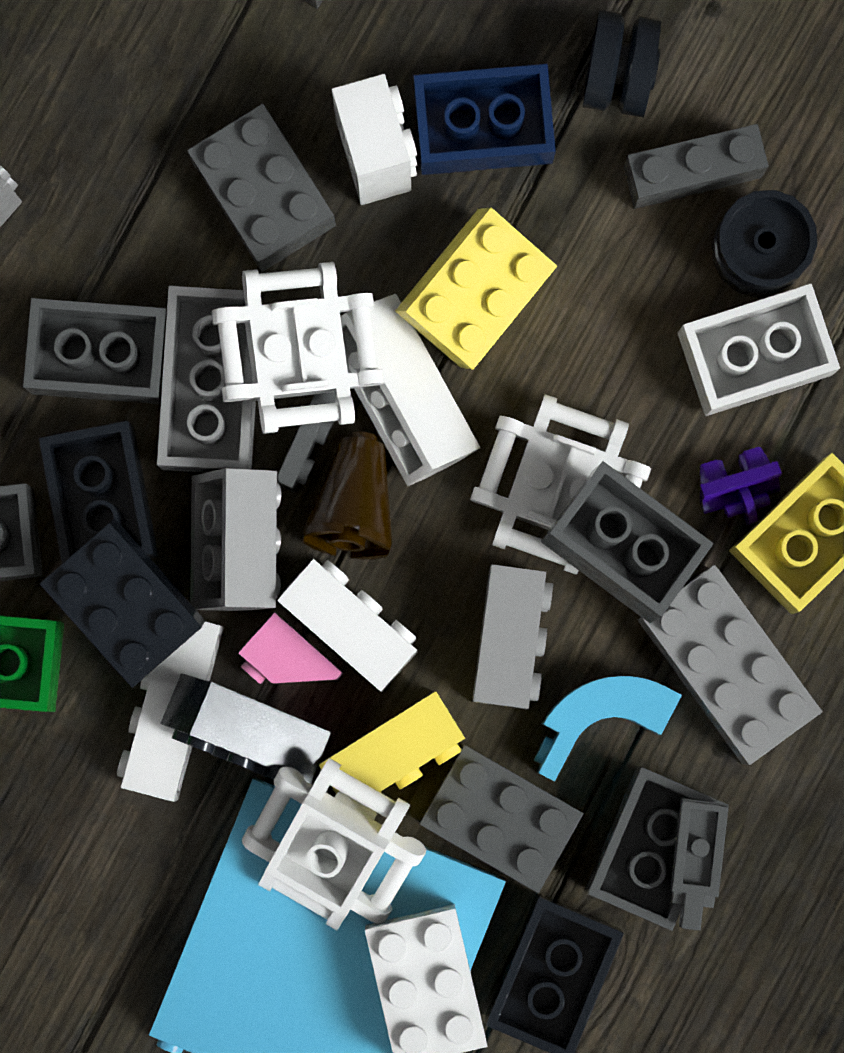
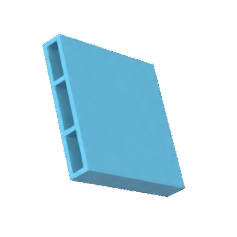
[149,778,506,1053]

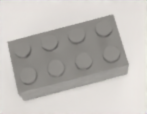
[157,286,262,473]
[637,565,823,765]

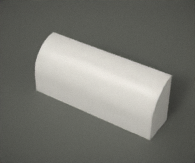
[341,294,480,486]

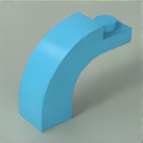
[534,676,682,782]

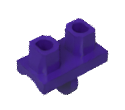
[699,447,782,525]

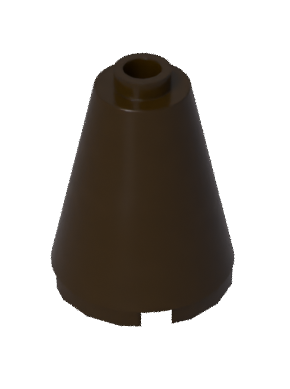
[303,431,393,560]

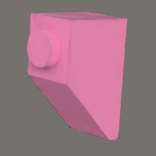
[239,613,343,684]

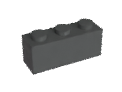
[623,124,769,209]

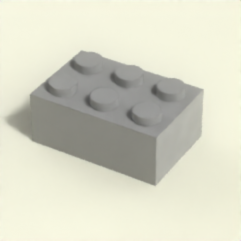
[190,468,281,611]
[472,565,553,709]

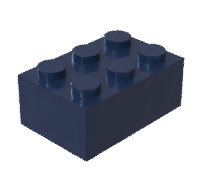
[414,64,556,175]

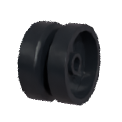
[582,9,661,118]
[712,190,818,298]

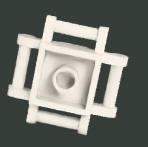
[212,262,384,433]
[470,394,651,575]
[242,758,426,931]

